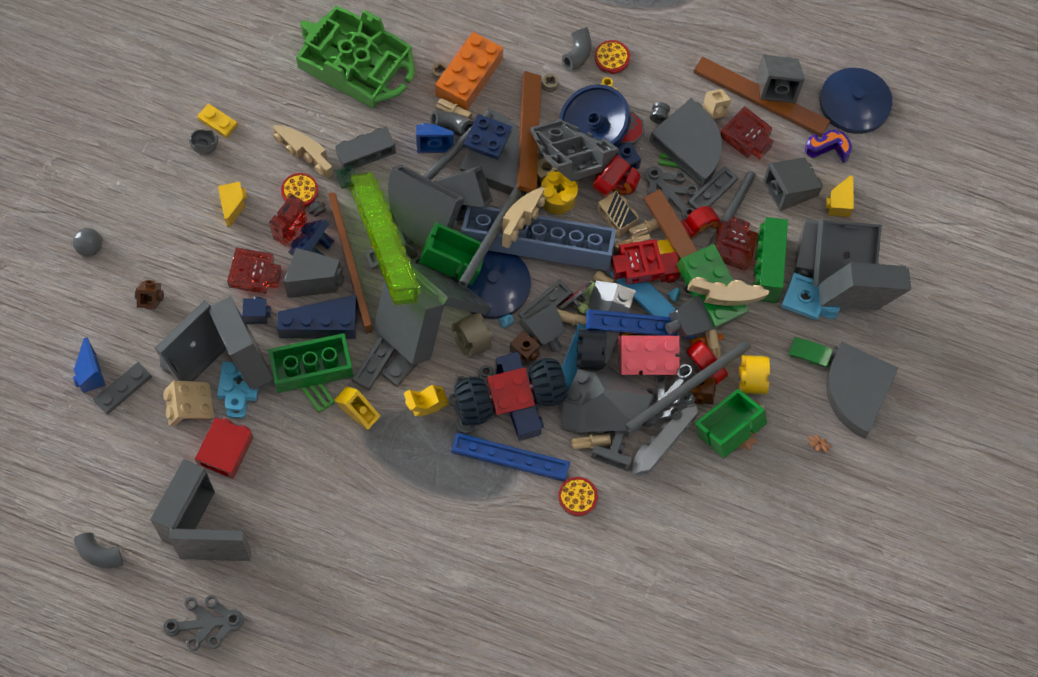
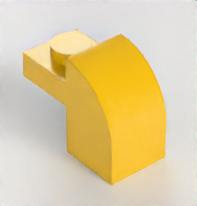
[404,385,449,416]

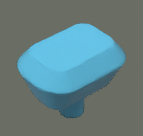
[667,288,681,303]
[499,314,514,328]

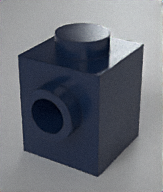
[613,142,641,174]
[242,297,271,324]

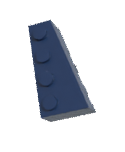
[277,295,357,339]
[495,352,544,441]

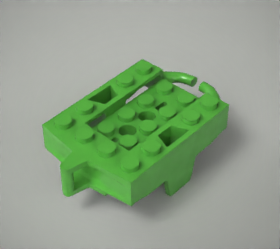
[296,5,415,109]

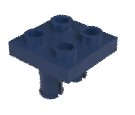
[464,114,513,160]
[288,219,335,256]

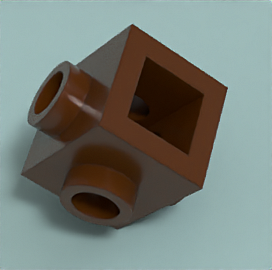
[135,280,164,309]
[510,331,540,365]
[689,377,716,404]

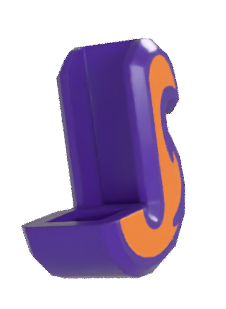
[805,130,852,163]

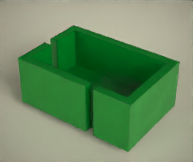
[419,222,484,286]
[695,388,767,459]

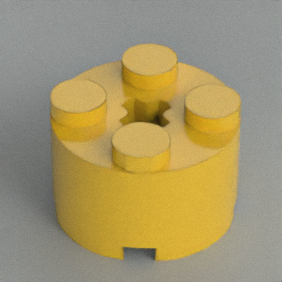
[541,171,578,215]
[738,355,770,395]

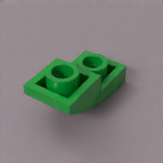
[789,337,833,368]

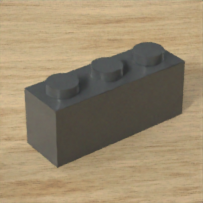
[335,127,396,172]

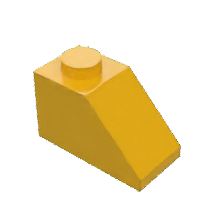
[825,176,854,217]
[218,182,248,227]
[334,386,381,430]

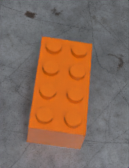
[435,32,504,110]

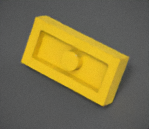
[197,103,238,138]

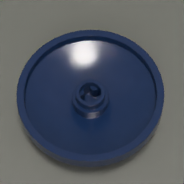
[820,68,893,134]
[559,84,631,146]
[456,250,531,319]

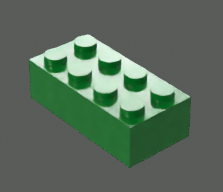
[753,217,788,303]
[676,244,749,330]
[268,333,354,393]

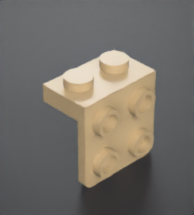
[163,381,214,426]

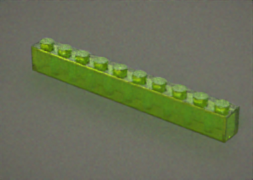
[350,172,421,306]

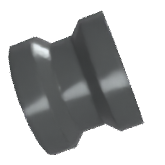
[650,102,670,124]

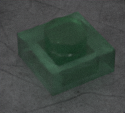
[335,165,359,189]

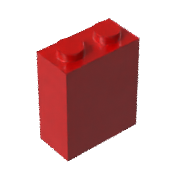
[195,417,253,479]

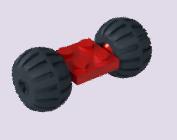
[454,358,567,425]

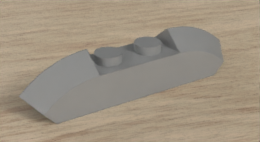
[633,403,697,477]

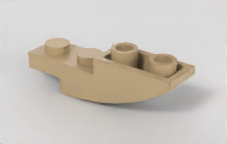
[273,125,333,179]
[502,187,546,248]
[688,277,769,306]

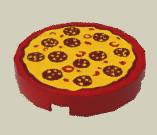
[594,40,630,74]
[281,173,318,209]
[558,477,598,516]

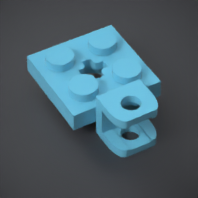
[781,273,840,321]
[217,361,259,419]

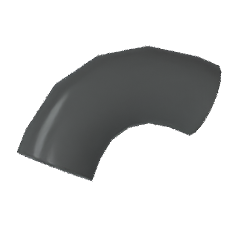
[562,27,592,71]
[430,110,474,135]
[74,532,123,569]

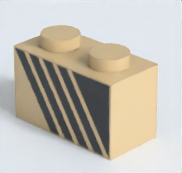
[597,191,638,238]

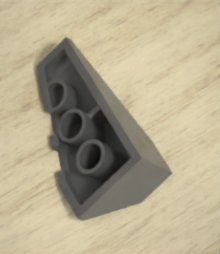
[589,281,636,365]

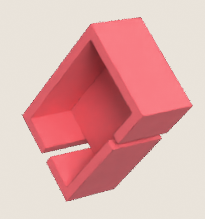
[618,336,680,375]

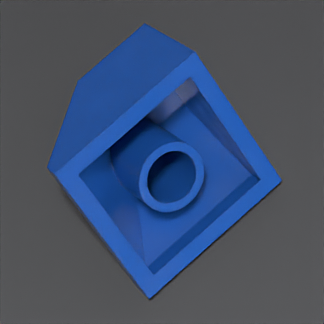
[416,123,453,153]
[73,337,106,393]

